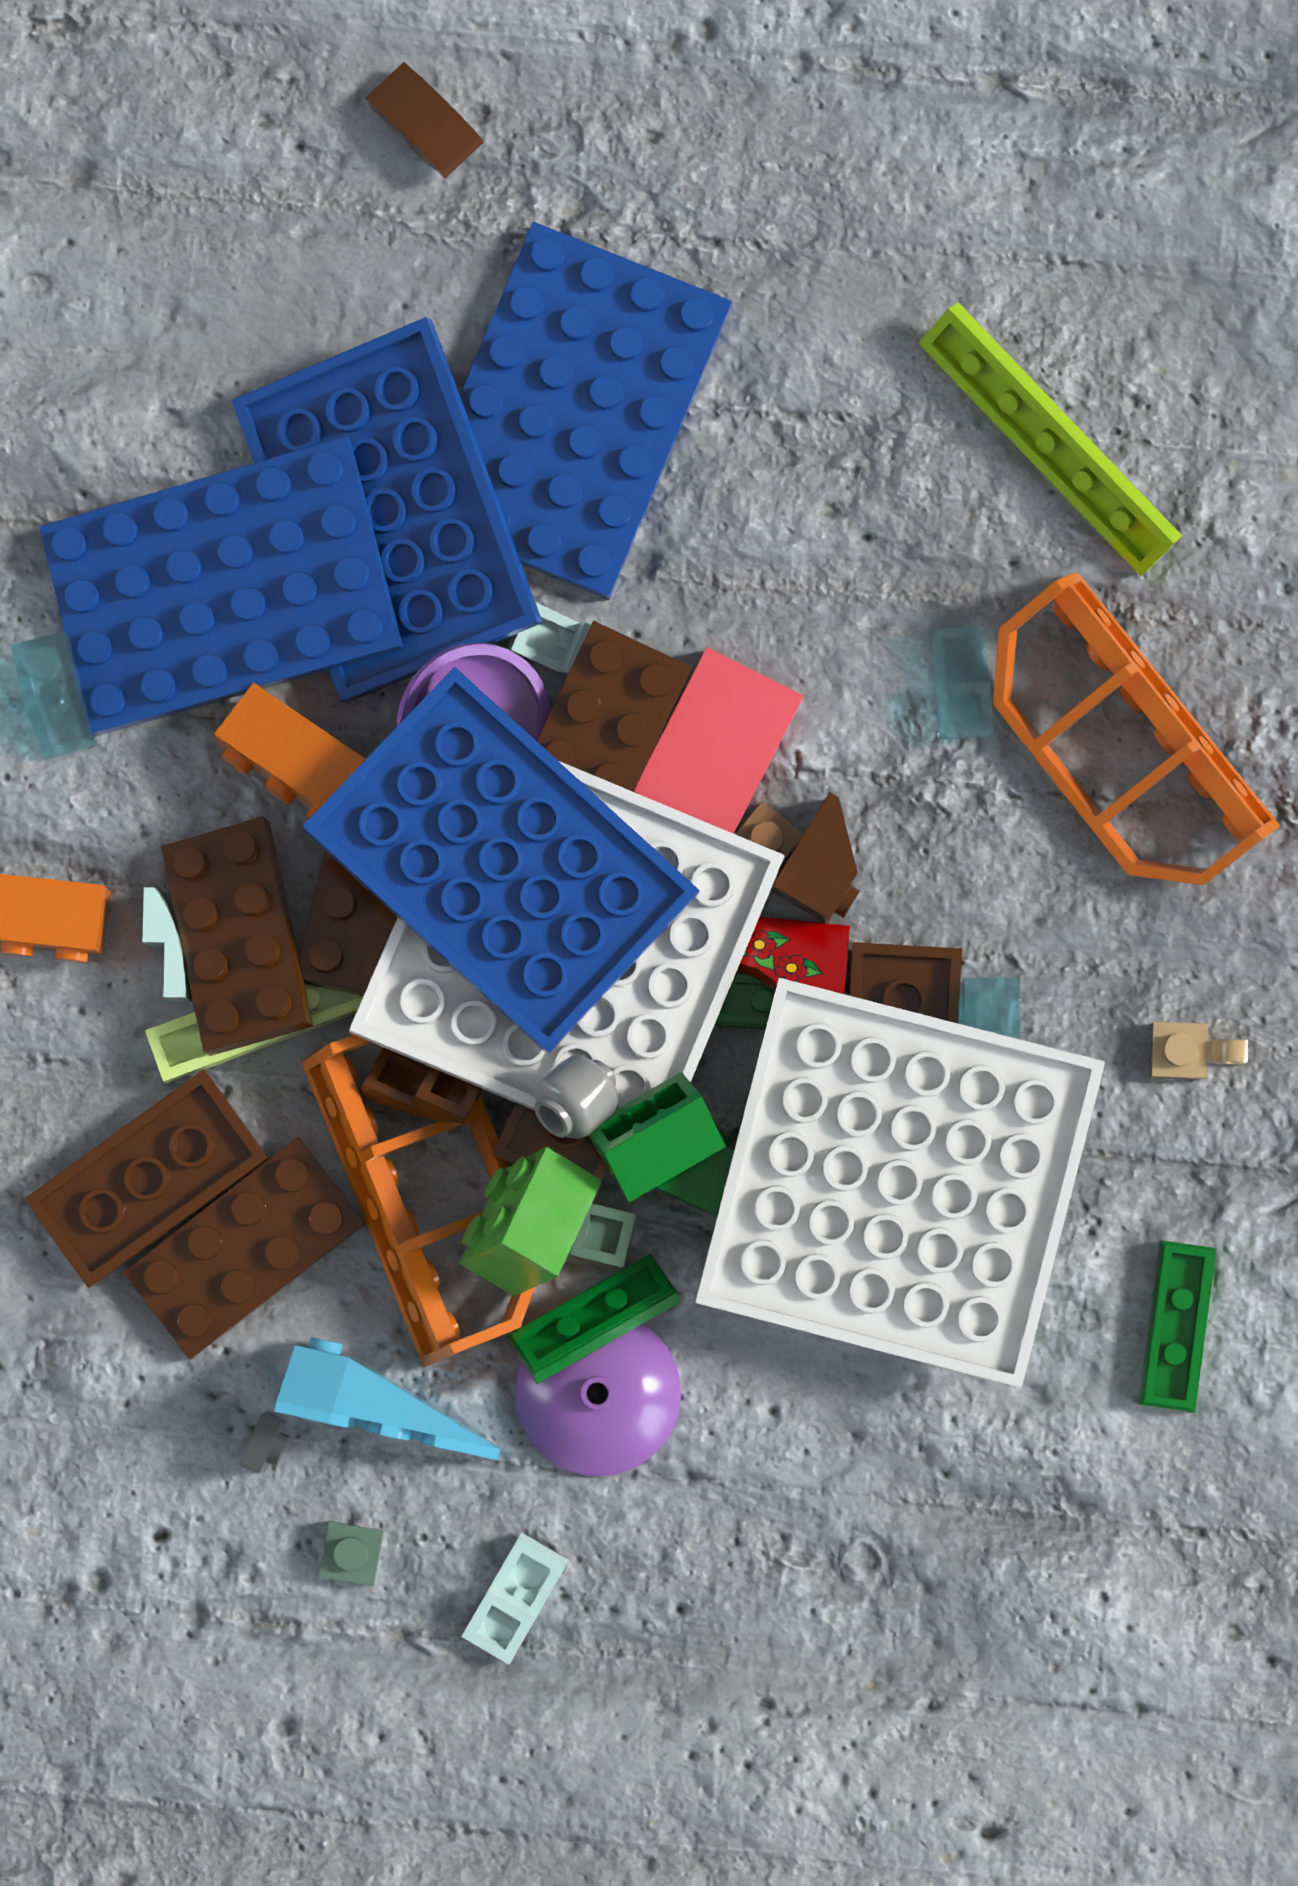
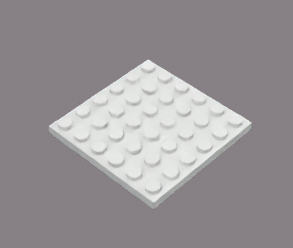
[349,761,785,1110]
[695,978,1105,1388]

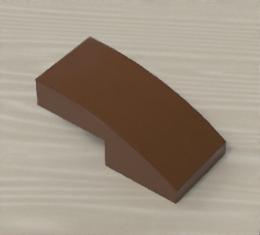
[366,62,484,179]
[361,1047,482,1124]

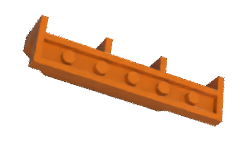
[992,572,1280,885]
[301,1035,535,1368]

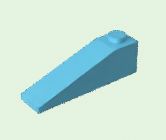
[274,1337,501,1460]

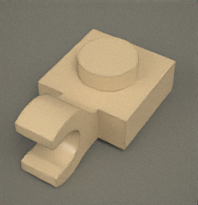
[1151,1022,1248,1080]

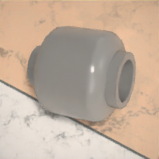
[534,1055,618,1139]

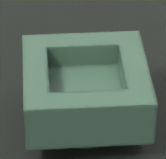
[570,1203,636,1268]
[319,1521,385,1586]

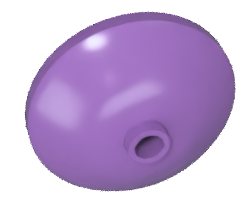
[397,643,551,741]
[516,1324,681,1476]

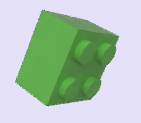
[459,1147,602,1296]

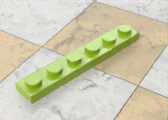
[918,302,1182,576]

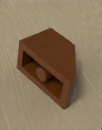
[772,792,860,923]

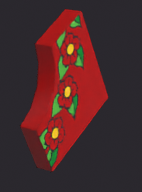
[736,917,850,994]

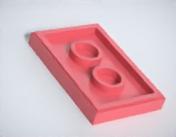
[634,647,804,834]

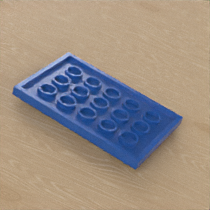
[460,221,732,600]
[232,317,543,703]
[39,436,403,736]
[302,666,700,1055]

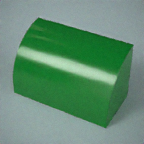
[589,1072,726,1203]

